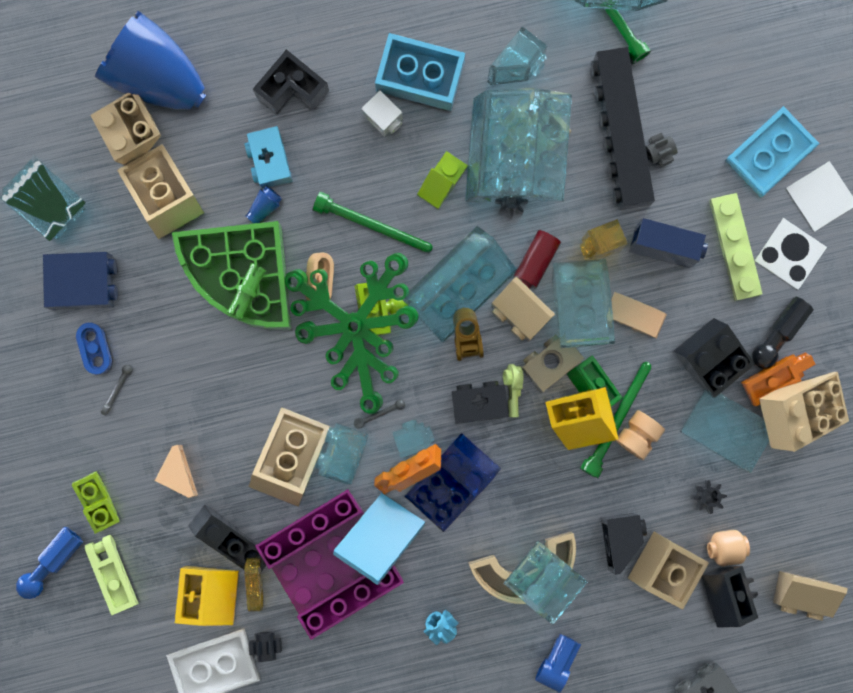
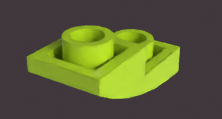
[72,471,120,534]

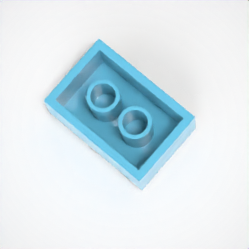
[375,33,466,111]

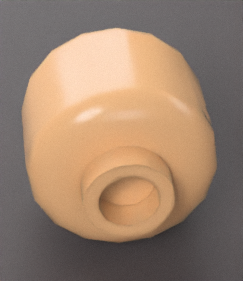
[707,530,750,567]

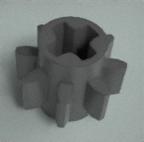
[645,132,678,167]

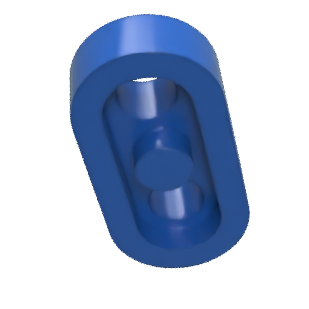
[76,323,112,375]

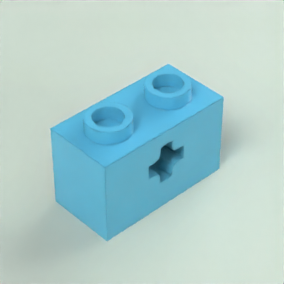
[244,126,293,189]

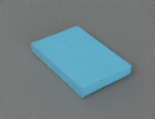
[725,106,820,197]
[333,493,425,585]

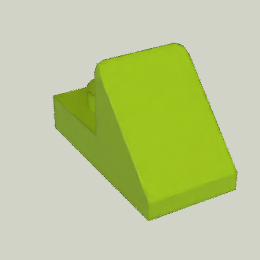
[417,151,468,210]

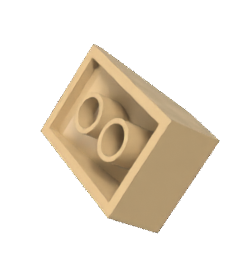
[117,144,204,240]
[249,407,331,507]

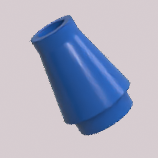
[245,186,282,224]

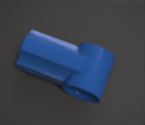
[535,634,581,693]

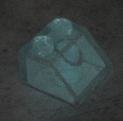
[487,26,548,85]

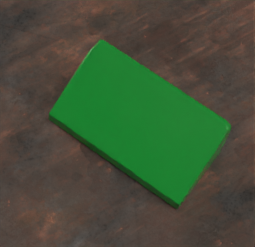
[567,355,623,407]

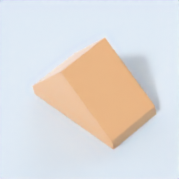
[155,445,198,498]

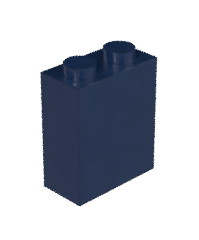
[629,218,708,268]
[43,252,118,310]

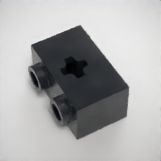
[451,381,509,424]

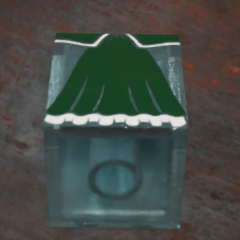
[0,155,86,241]

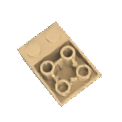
[759,372,849,452]

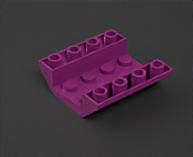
[255,489,404,640]

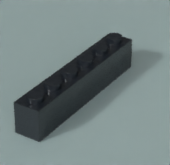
[591,47,655,210]

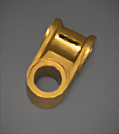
[453,308,484,361]

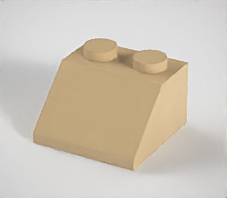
[491,277,555,342]
[628,532,709,610]
[773,571,848,621]

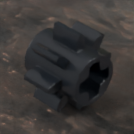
[495,184,528,219]
[691,480,727,514]
[248,631,282,662]

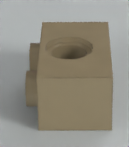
[522,334,585,393]

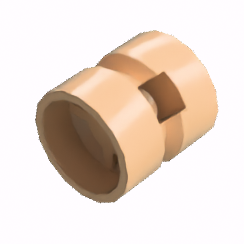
[615,410,665,461]

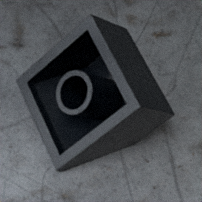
[600,513,647,575]

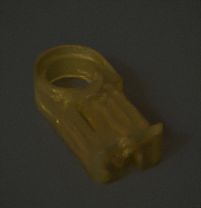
[244,558,263,612]

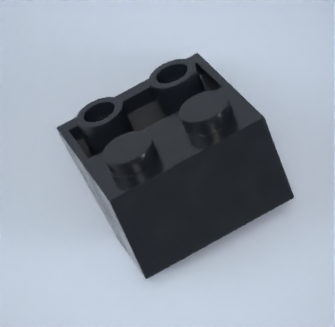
[673,318,755,398]

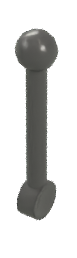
[101,365,132,416]
[354,400,405,428]

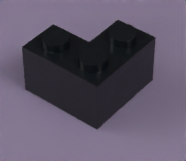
[253,49,329,113]

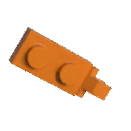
[741,352,816,406]
[374,444,441,495]

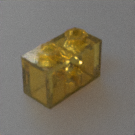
[580,219,628,263]

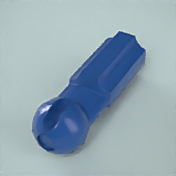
[16,526,83,599]

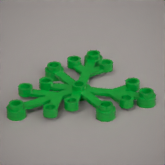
[285,253,418,414]

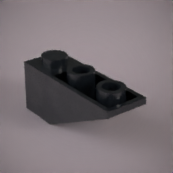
[188,505,266,578]

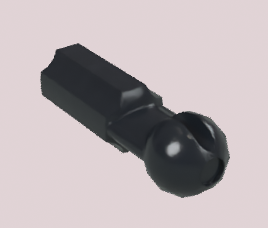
[752,296,814,369]

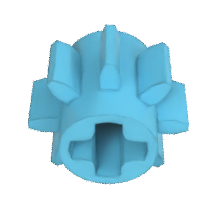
[424,610,459,645]

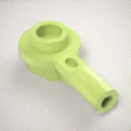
[503,364,524,417]

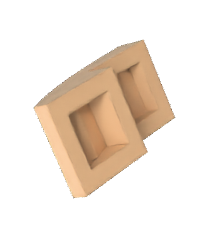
[604,292,667,339]

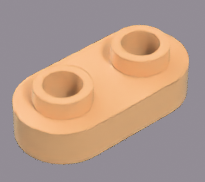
[305,252,334,300]

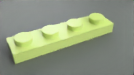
[709,193,763,301]

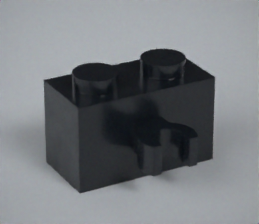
[702,566,758,628]

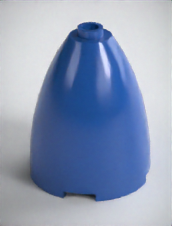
[95,11,206,110]

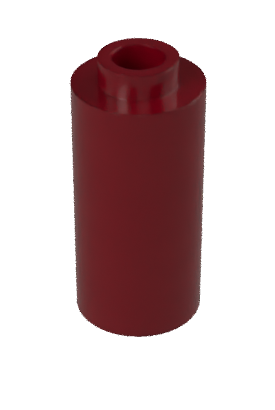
[513,230,561,289]

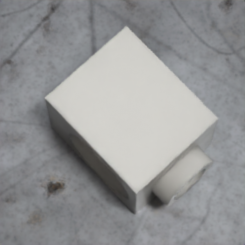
[361,91,403,137]

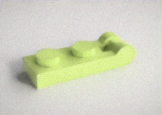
[85,535,139,616]

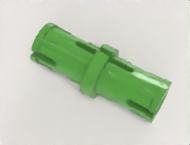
[227,263,266,319]

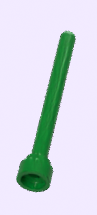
[599,0,651,63]
[312,191,433,253]
[580,362,651,479]

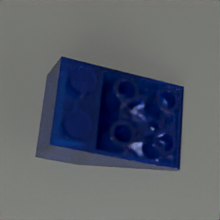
[404,433,501,532]

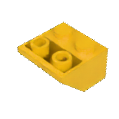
[545,387,619,450]
[175,566,239,626]

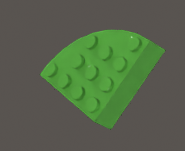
[172,221,292,330]

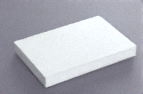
[166,628,261,693]

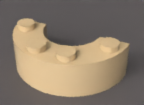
[468,532,576,604]

